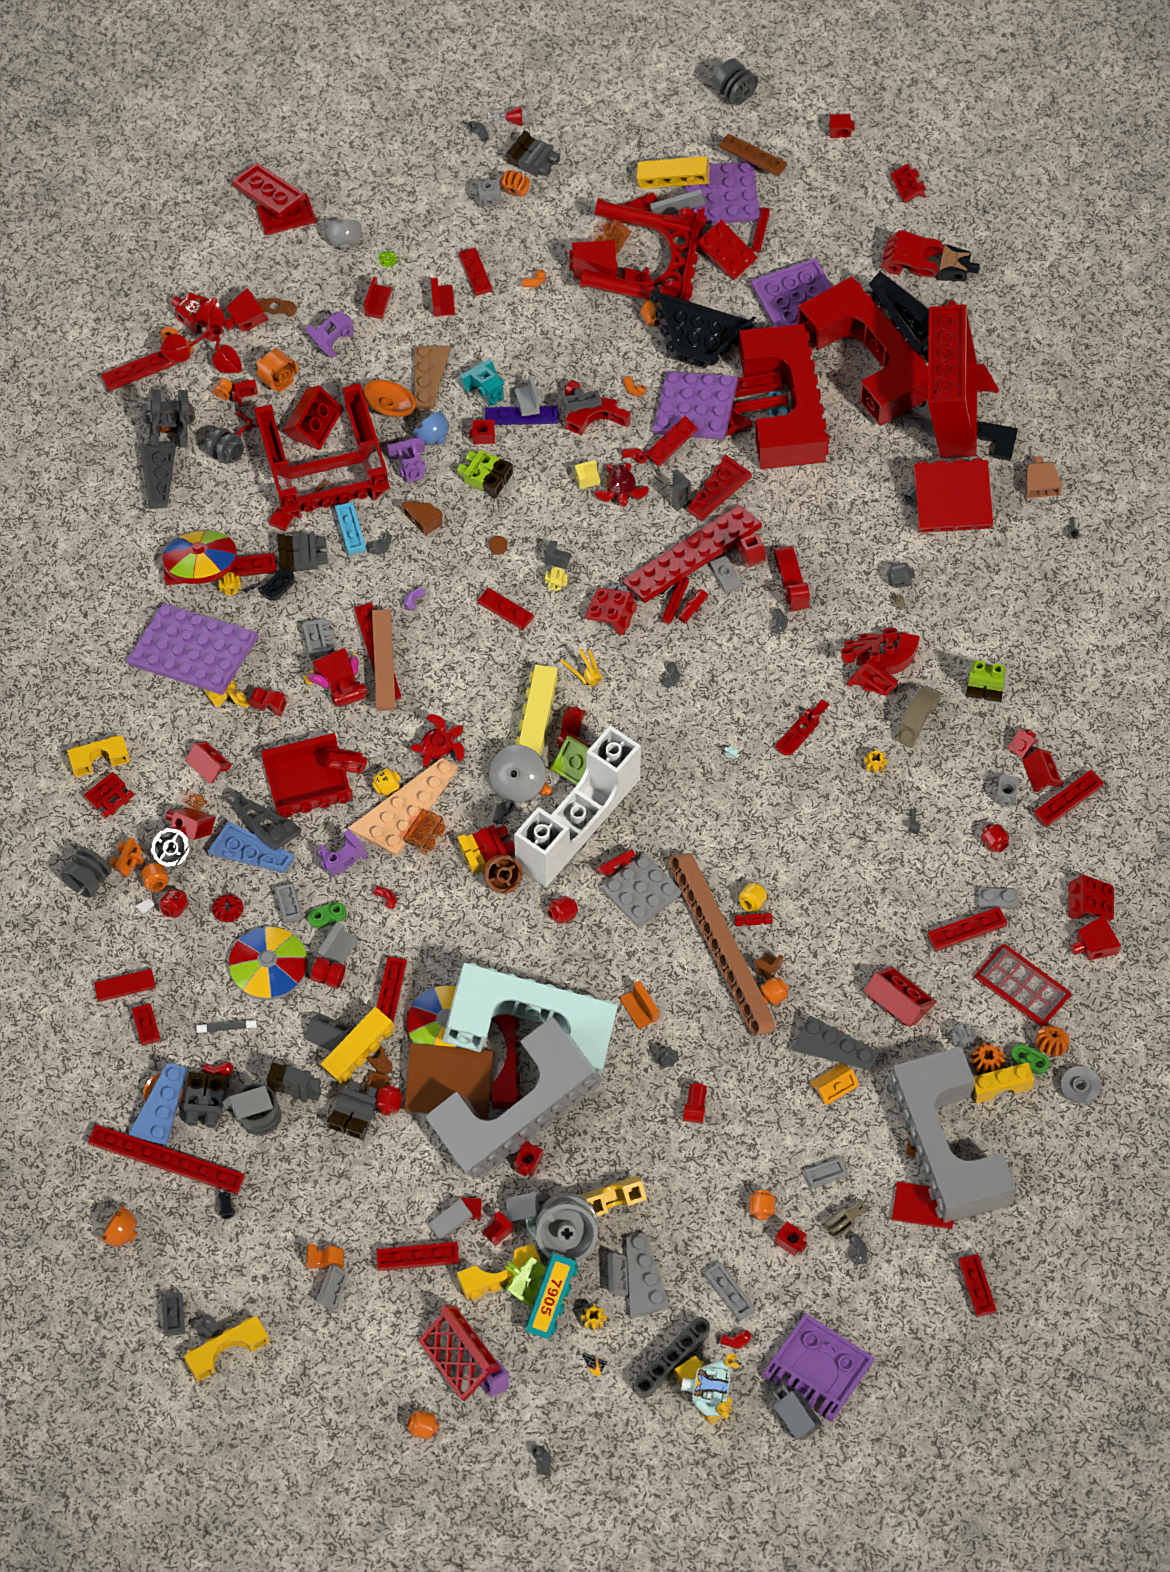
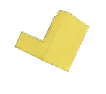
[575,460,601,489]

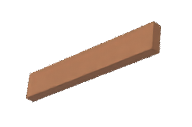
[372,609,396,711]

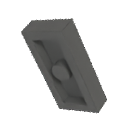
[162,1293,185,1336]

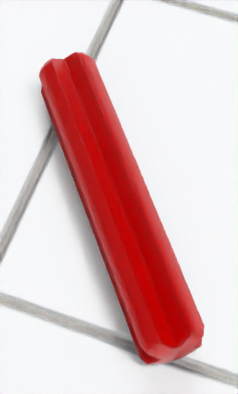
[751,207,770,253]
[734,395,788,413]
[662,577,689,624]

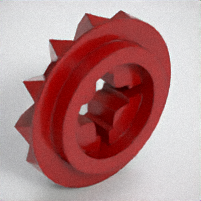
[212,893,243,922]

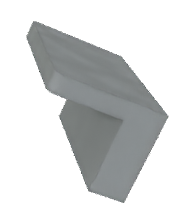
[514,375,540,416]
[317,922,358,964]
[223,1086,273,1120]
[506,1192,549,1223]

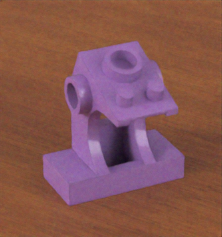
[305,310,355,359]
[387,437,427,482]
[318,829,369,876]

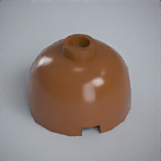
[483,854,523,894]

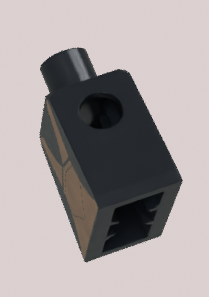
[937,244,980,281]

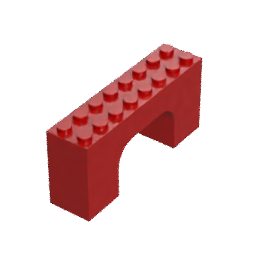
[797,276,928,426]
[739,324,830,470]

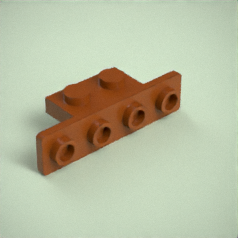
[719,134,787,176]

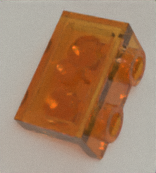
[595,220,632,255]
[403,808,445,856]

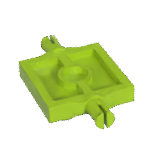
[505,1256,565,1308]

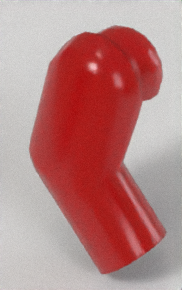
[374,886,398,909]

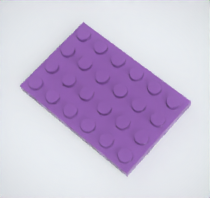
[126,603,259,695]

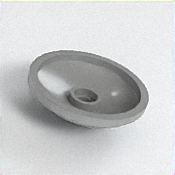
[489,745,546,803]

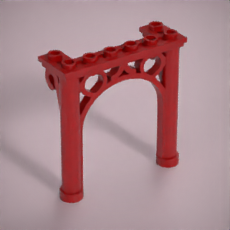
[579,198,707,302]

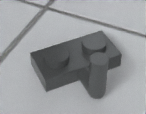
[562,388,602,412]

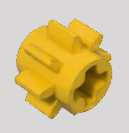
[218,572,242,596]
[863,749,888,774]
[581,1304,607,1332]

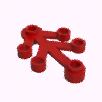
[840,627,900,663]

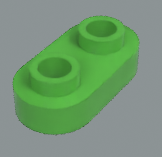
[308,902,347,928]
[1011,1044,1050,1075]

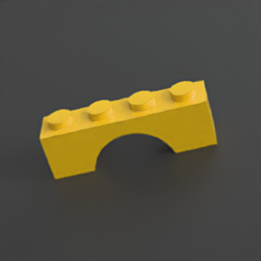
[457,1243,542,1301]
[184,1315,270,1382]

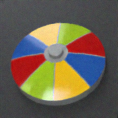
[229,927,308,1000]
[407,986,463,1048]

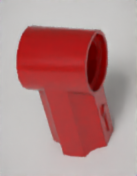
[683,1082,707,1124]

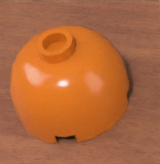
[99,1205,138,1247]

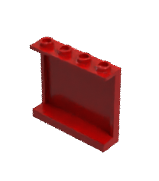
[912,458,994,533]
[261,733,353,818]

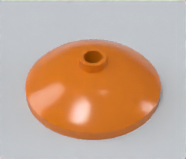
[363,380,416,417]

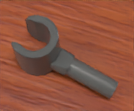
[1068,517,1080,540]
[909,809,921,835]

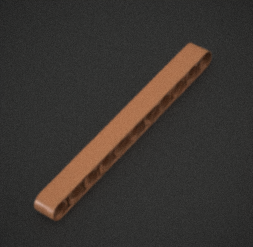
[669,853,775,1035]

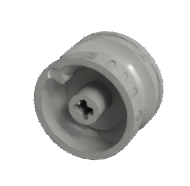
[536,1193,598,1262]

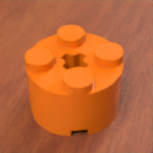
[256,348,299,392]

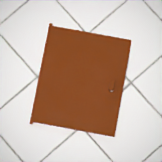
[404,1043,495,1119]

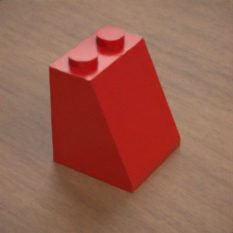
[569,240,617,279]

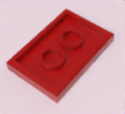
[256,193,317,236]
[892,1181,954,1230]

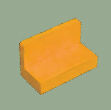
[810,1063,860,1105]

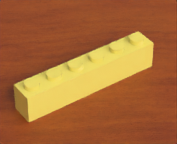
[515,664,558,771]

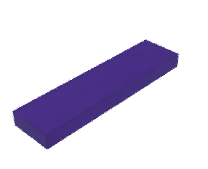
[485,406,558,425]

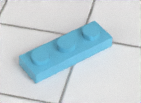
[335,502,366,555]

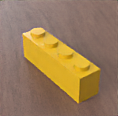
[637,156,710,189]
[320,1007,395,1084]

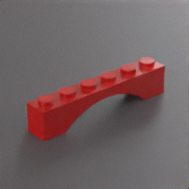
[492,1014,520,1109]

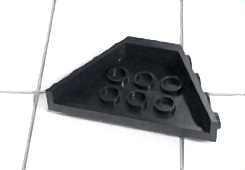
[869,271,929,352]
[650,286,756,368]

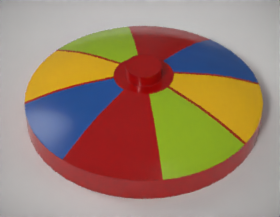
[163,530,237,584]

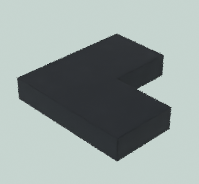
[978,421,1018,461]

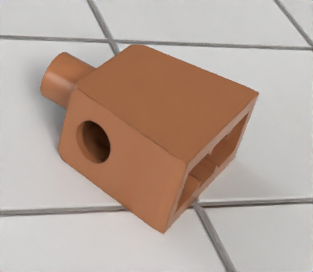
[1026,456,1062,499]

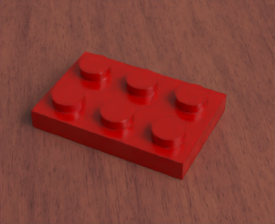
[696,219,758,281]

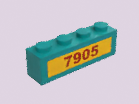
[524,1251,579,1340]

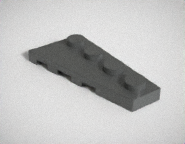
[140,442,177,509]
[791,1015,880,1071]

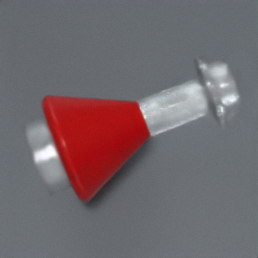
[488,106,527,126]

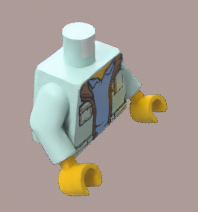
[681,1354,739,1418]

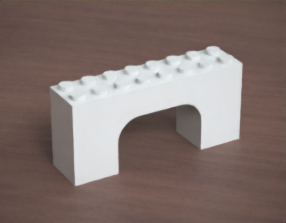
[514,725,641,887]

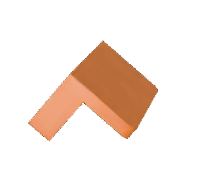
[620,980,660,1029]

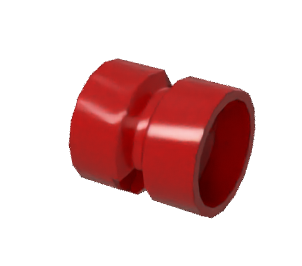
[311,956,346,989]

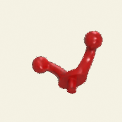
[236,410,256,437]

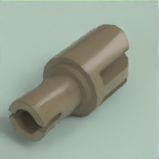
[824,1198,867,1239]

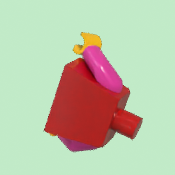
[303,647,359,695]

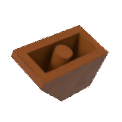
[401,501,443,536]

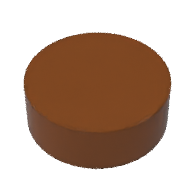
[489,536,507,555]

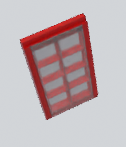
[974,944,1072,1027]

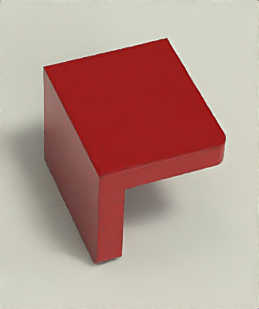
[482,1211,513,1247]

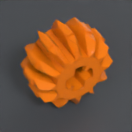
[500,170,530,197]
[1035,1024,1070,1057]
[971,1042,1005,1074]

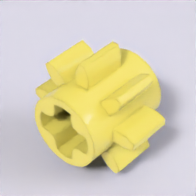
[545,567,568,591]

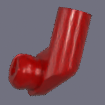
[622,448,647,464]
[202,1062,233,1076]
[720,1330,751,1349]

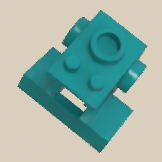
[459,359,505,406]

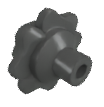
[655,1047,679,1068]

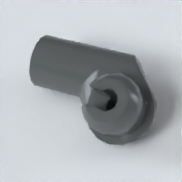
[493,800,516,824]

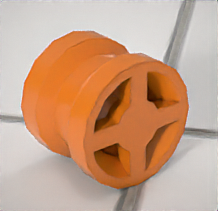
[212,378,235,401]

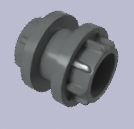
[205,428,244,464]

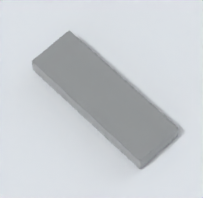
[650,189,706,215]
[703,1261,756,1322]

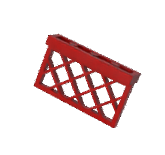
[418,1305,501,1401]

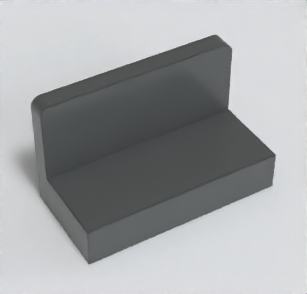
[672,469,691,512]
[305,1013,353,1052]

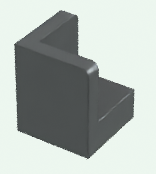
[545,540,571,570]

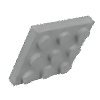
[600,853,683,929]

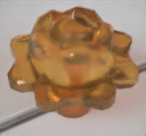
[185,794,208,811]

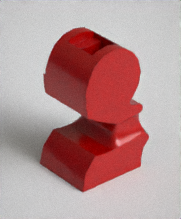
[248,688,287,717]

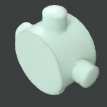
[724,746,739,759]

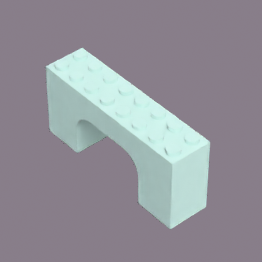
[442,963,618,1075]

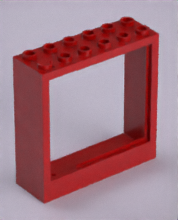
[928,304,978,458]

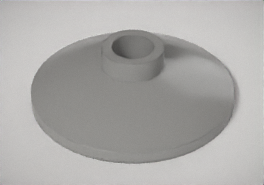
[1061,1066,1101,1104]

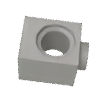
[996,775,1019,807]

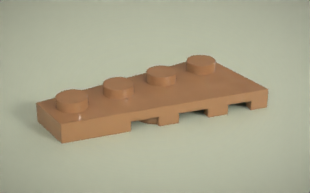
[415,346,451,410]

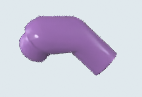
[404,587,425,611]

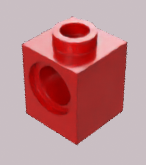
[829,114,855,138]
[469,419,495,445]
[514,1142,543,1176]
[775,1221,808,1257]

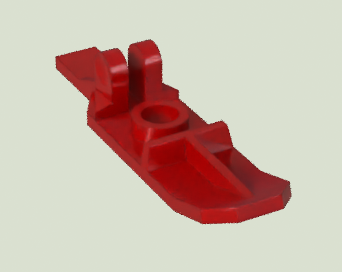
[776,699,830,755]

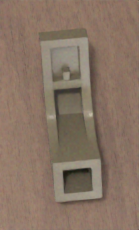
[895,685,943,748]

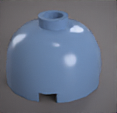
[413,410,449,445]

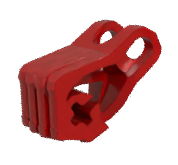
[881,230,944,277]

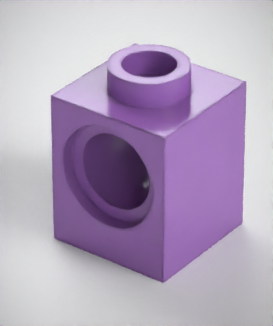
[480,1359,509,1398]

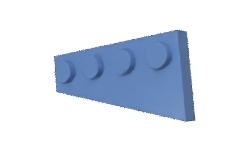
[208,821,295,873]
[128,1063,187,1146]

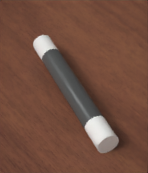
[197,1020,257,1033]

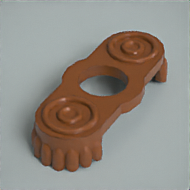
[257,298,297,317]
[366,1045,393,1075]

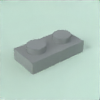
[978,888,1018,909]

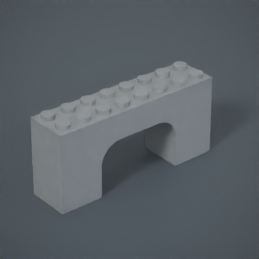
[425,1017,603,1179]
[889,1046,1016,1223]

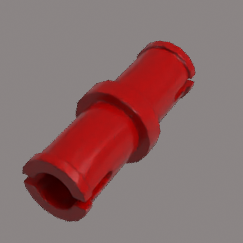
[677,589,709,624]

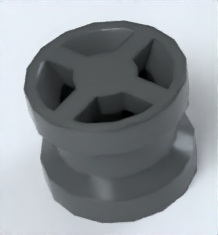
[195,1315,221,1340]

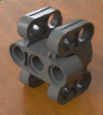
[141,390,195,448]

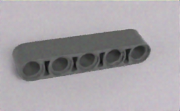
[635,1317,710,1399]

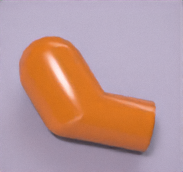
[522,269,546,287]
[623,376,646,397]

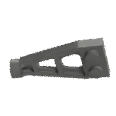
[227,790,302,851]

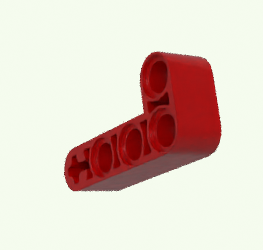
[774,546,810,612]

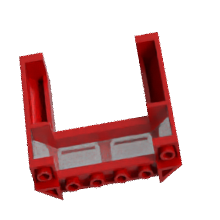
[254,383,390,518]

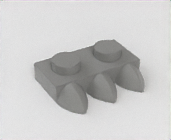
[302,619,337,658]

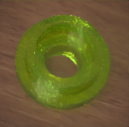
[379,251,397,268]

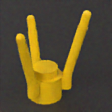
[560,648,602,687]

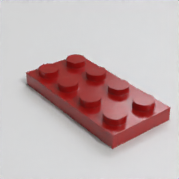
[231,162,306,218]

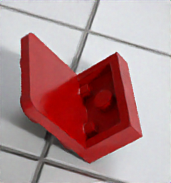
[585,588,637,635]
[1068,874,1114,921]

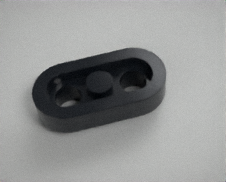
[263,569,295,601]

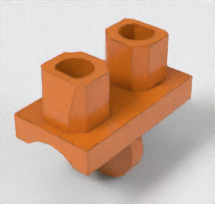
[110,837,144,877]

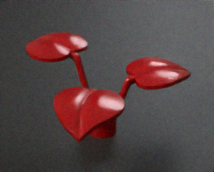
[160,298,242,374]

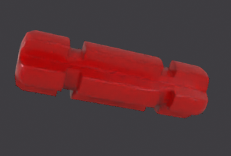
[734,912,773,927]

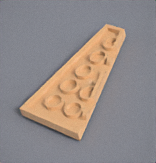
[348,758,458,857]

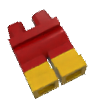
[457,824,515,875]

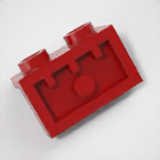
[890,163,927,204]

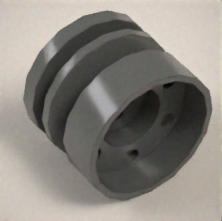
[712,58,758,106]
[59,847,112,898]
[238,1084,282,1136]

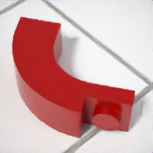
[565,398,631,436]
[736,533,766,568]
[856,632,920,675]

